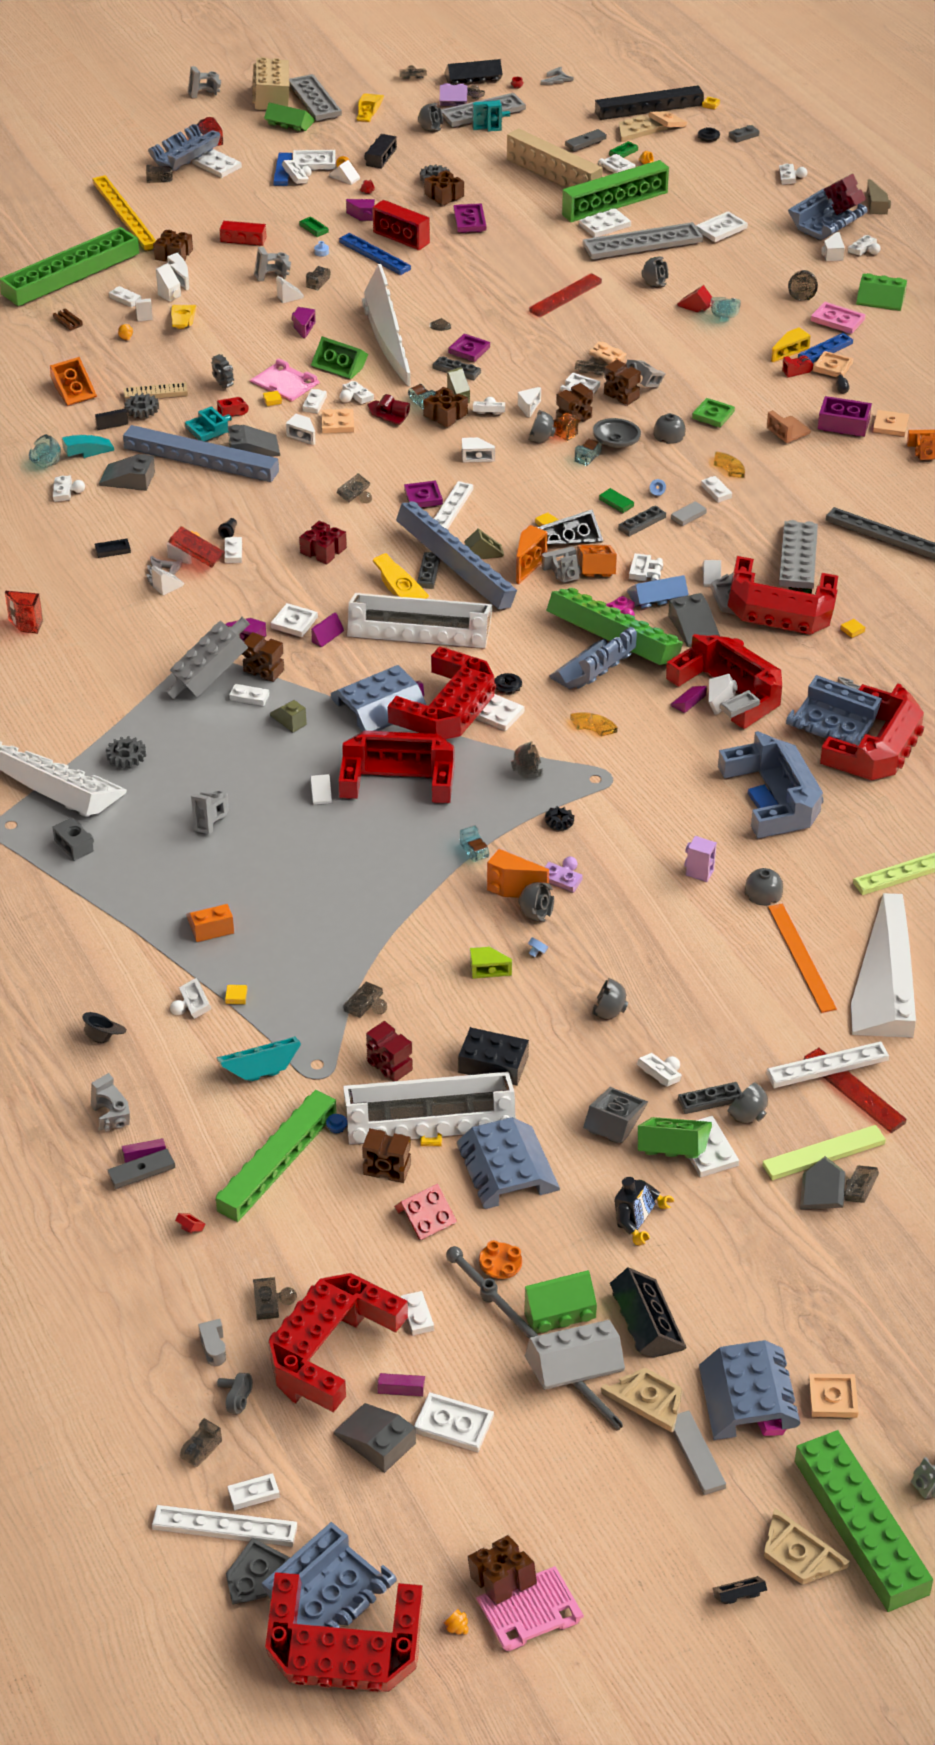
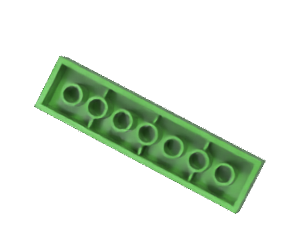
[562,160,669,222]
[546,588,684,665]
[794,1430,933,1612]

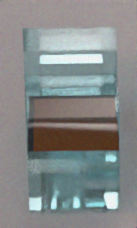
[408,384,435,409]
[575,438,602,466]
[460,825,489,862]

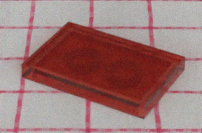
[168,526,225,568]

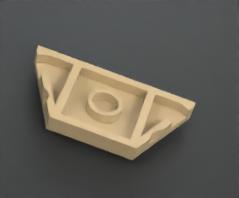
[619,116,668,142]
[601,1368,682,1433]
[764,1508,850,1585]

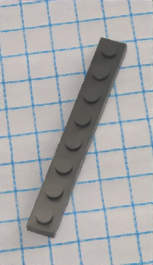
[826,507,935,559]

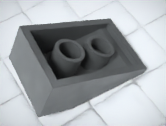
[228,424,280,457]
[99,454,155,491]
[668,593,720,647]
[583,1087,648,1143]
[334,1403,416,1473]

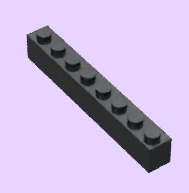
[595,85,704,120]

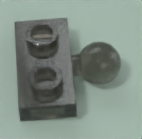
[399,65,427,79]
[467,85,485,99]
[575,357,608,375]
[337,473,372,503]
[343,981,388,1018]
[844,1165,879,1203]
[253,1277,297,1320]

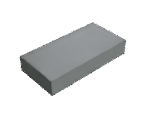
[671,501,707,526]
[720,690,760,718]

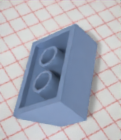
[627,575,689,608]

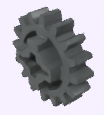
[420,164,450,183]
[211,354,234,389]
[124,393,159,419]
[106,736,146,769]

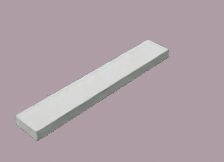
[434,481,473,529]
[766,1041,889,1088]
[152,1505,297,1547]

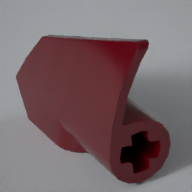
[367,394,410,425]

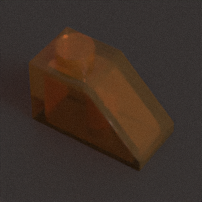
[553,412,579,441]

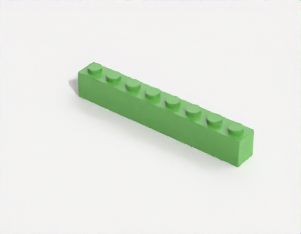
[215,1089,337,1222]

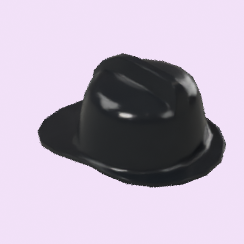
[82,1012,127,1043]

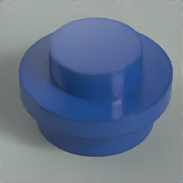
[326,1114,347,1134]

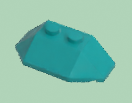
[217,1036,301,1081]

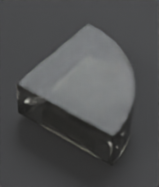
[430,318,451,331]

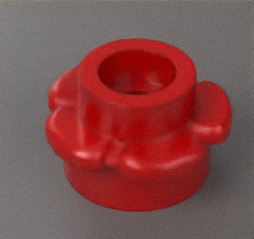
[510,76,524,88]

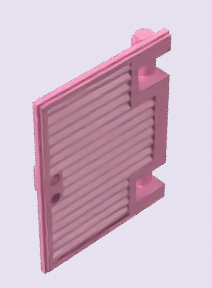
[250,359,320,401]
[476,1566,584,1651]

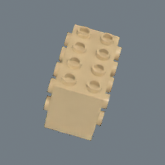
[252,57,289,111]

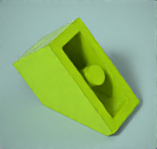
[470,946,512,979]

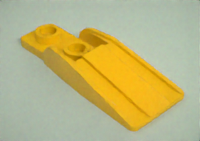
[357,93,384,122]
[171,305,196,329]
[373,553,429,599]

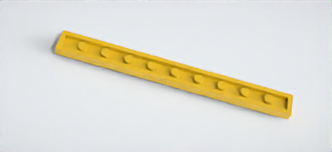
[92,175,156,250]

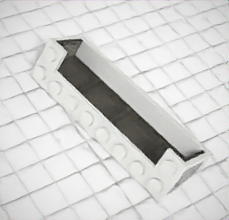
[347,593,492,648]
[343,1072,516,1145]

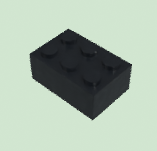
[458,1027,529,1086]

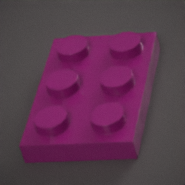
[453,203,487,233]

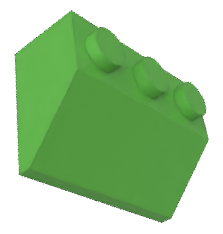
[264,102,315,132]
[856,273,907,311]
[311,336,368,379]
[638,1117,712,1158]
[524,1270,597,1333]

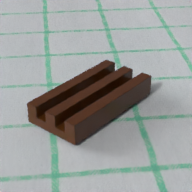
[53,308,83,331]

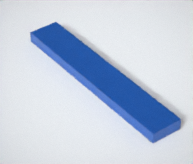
[339,233,411,275]

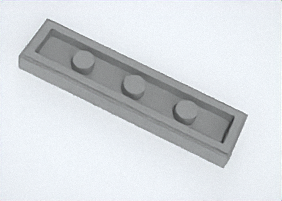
[673,1410,726,1495]

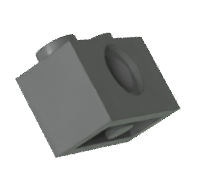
[52,817,94,861]

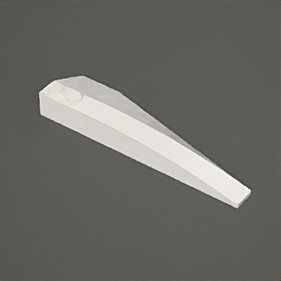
[362,264,411,386]
[0,741,127,817]
[851,893,916,1038]

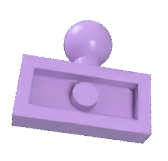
[545,856,583,893]

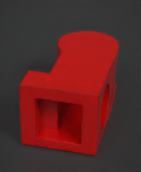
[782,355,814,378]
[217,397,249,416]

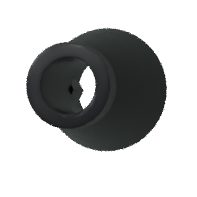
[218,518,237,539]

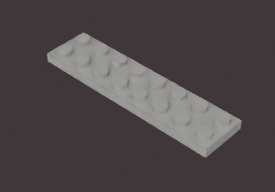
[582,222,703,260]
[779,520,818,589]

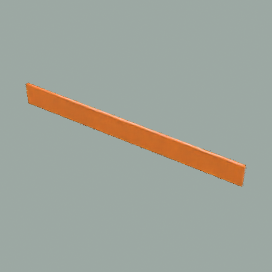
[768,903,837,1013]

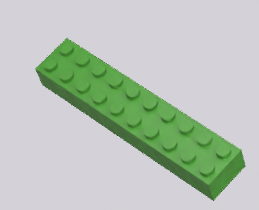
[0,227,139,306]

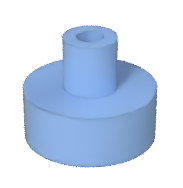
[314,241,329,257]
[649,479,666,496]
[528,937,548,957]

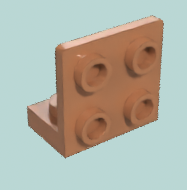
[766,410,811,443]

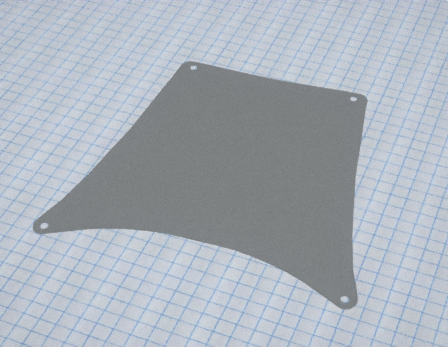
[0,663,613,1079]

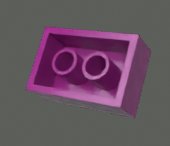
[817,396,872,437]

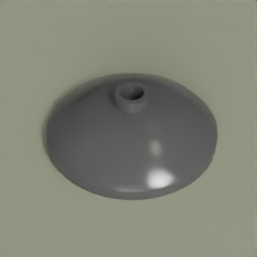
[593,418,641,448]

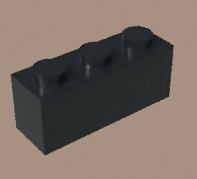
[364,134,397,169]

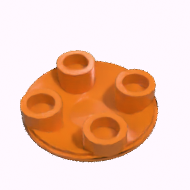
[479,1240,522,1279]

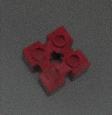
[823,173,866,215]
[299,520,347,565]
[366,1021,413,1082]

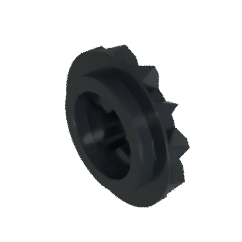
[698,127,720,142]
[494,673,522,695]
[545,806,575,830]

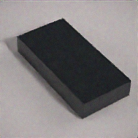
[95,408,128,431]
[94,538,131,558]

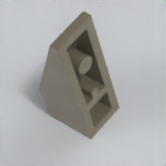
[866,179,891,214]

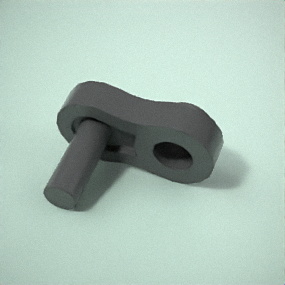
[217,1373,253,1414]

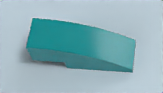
[62,435,115,458]

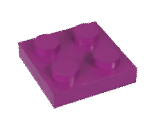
[448,333,490,362]
[404,480,443,508]

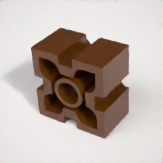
[424,170,464,206]
[153,230,193,262]
[604,360,641,406]
[556,383,593,429]
[423,387,468,428]
[242,632,284,682]
[362,1128,411,1183]
[467,1535,537,1605]

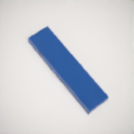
[274,152,293,186]
[798,333,853,363]

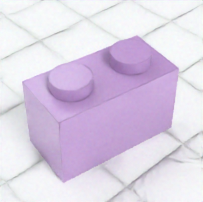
[439,83,468,106]
[684,836,717,882]

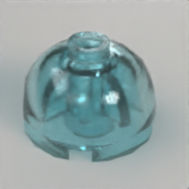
[711,297,741,321]
[29,434,61,468]

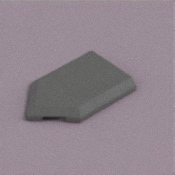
[800,1156,846,1210]
[226,1538,290,1605]

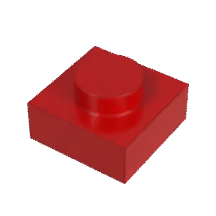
[175,1213,206,1233]

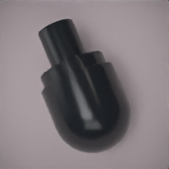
[836,375,850,394]

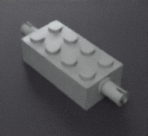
[166,616,250,699]

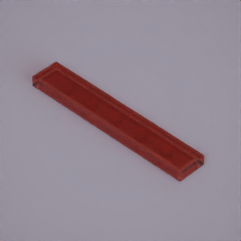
[529,273,602,317]
[804,1047,907,1133]

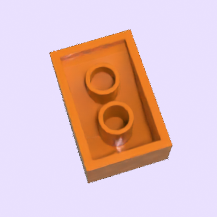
[50,357,97,406]
[516,525,547,584]
[577,545,617,577]
[487,849,549,898]

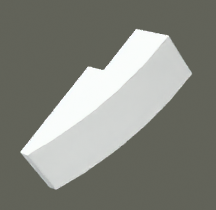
[167,253,189,291]

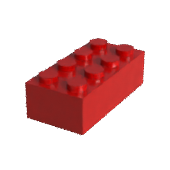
[372,200,430,250]

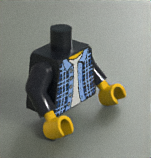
[614,1177,674,1246]

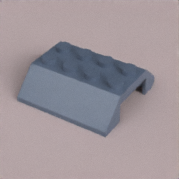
[148,124,221,171]
[788,188,868,240]
[549,627,637,689]
[331,665,426,731]
[786,675,882,746]
[456,1117,560,1209]
[699,1340,801,1440]
[262,1522,397,1628]

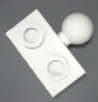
[282,160,312,184]
[779,163,807,185]
[848,235,881,256]
[339,381,374,404]
[473,397,505,415]
[53,475,85,502]
[170,978,212,1019]
[637,1053,682,1087]

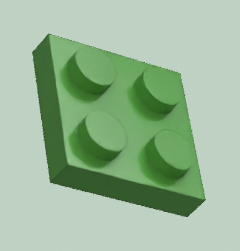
[692,398,735,428]

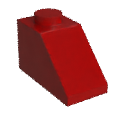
[677,285,714,312]

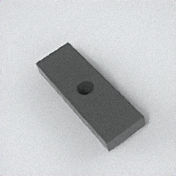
[565,129,607,151]
[433,356,481,380]
[618,505,666,537]
[417,552,441,589]
[678,1082,743,1114]
[107,1149,176,1189]

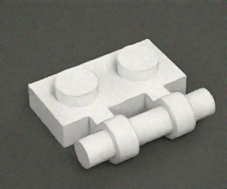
[560,373,600,394]
[629,553,663,581]

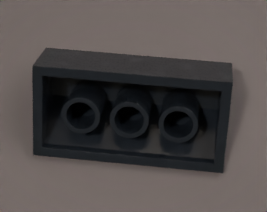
[444,59,503,85]
[610,1267,687,1358]

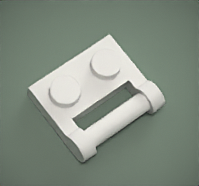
[598,154,635,174]

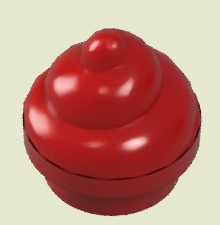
[360,180,375,194]

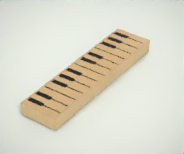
[124,382,188,401]

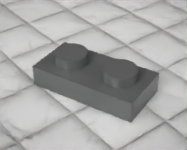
[729,125,760,143]

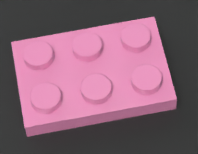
[811,302,866,334]

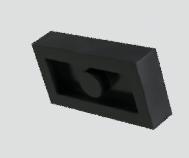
[713,1576,767,1604]

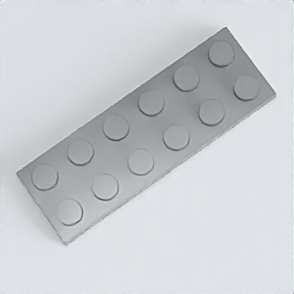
[289,74,342,121]
[441,93,526,127]

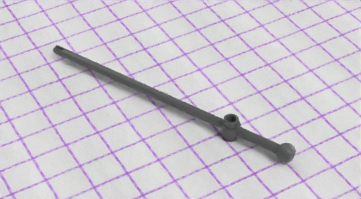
[446,1246,623,1430]

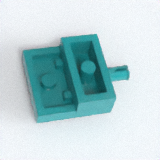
[473,100,510,132]
[185,406,232,441]

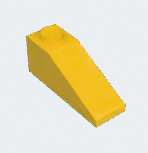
[771,327,811,362]

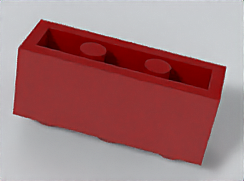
[219,220,267,246]

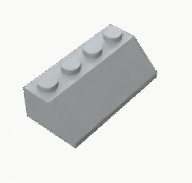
[525,1320,625,1390]

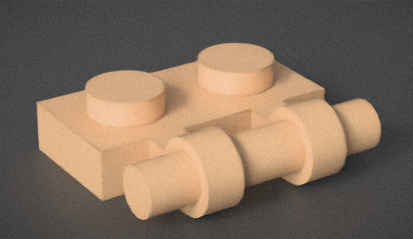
[589,341,627,365]

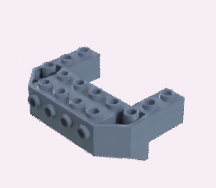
[718,731,824,839]

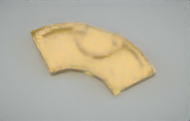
[714,452,745,478]
[570,712,618,736]

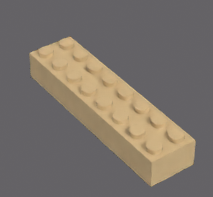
[507,128,602,188]

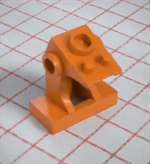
[907,429,935,460]

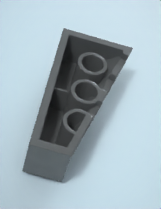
[537,509,603,544]

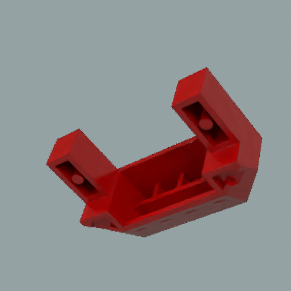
[727,556,838,635]
[666,634,782,729]
[387,646,496,740]
[820,683,924,780]
[339,731,455,803]
[268,1273,408,1413]
[265,1572,424,1692]

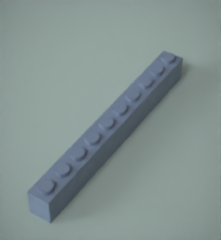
[123,425,279,482]
[396,501,517,609]

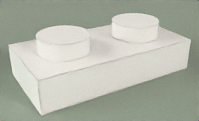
[109,286,141,308]
[302,389,327,414]
[701,476,732,503]
[225,537,242,563]
[229,684,269,706]
[401,1291,434,1336]
[227,1473,280,1510]

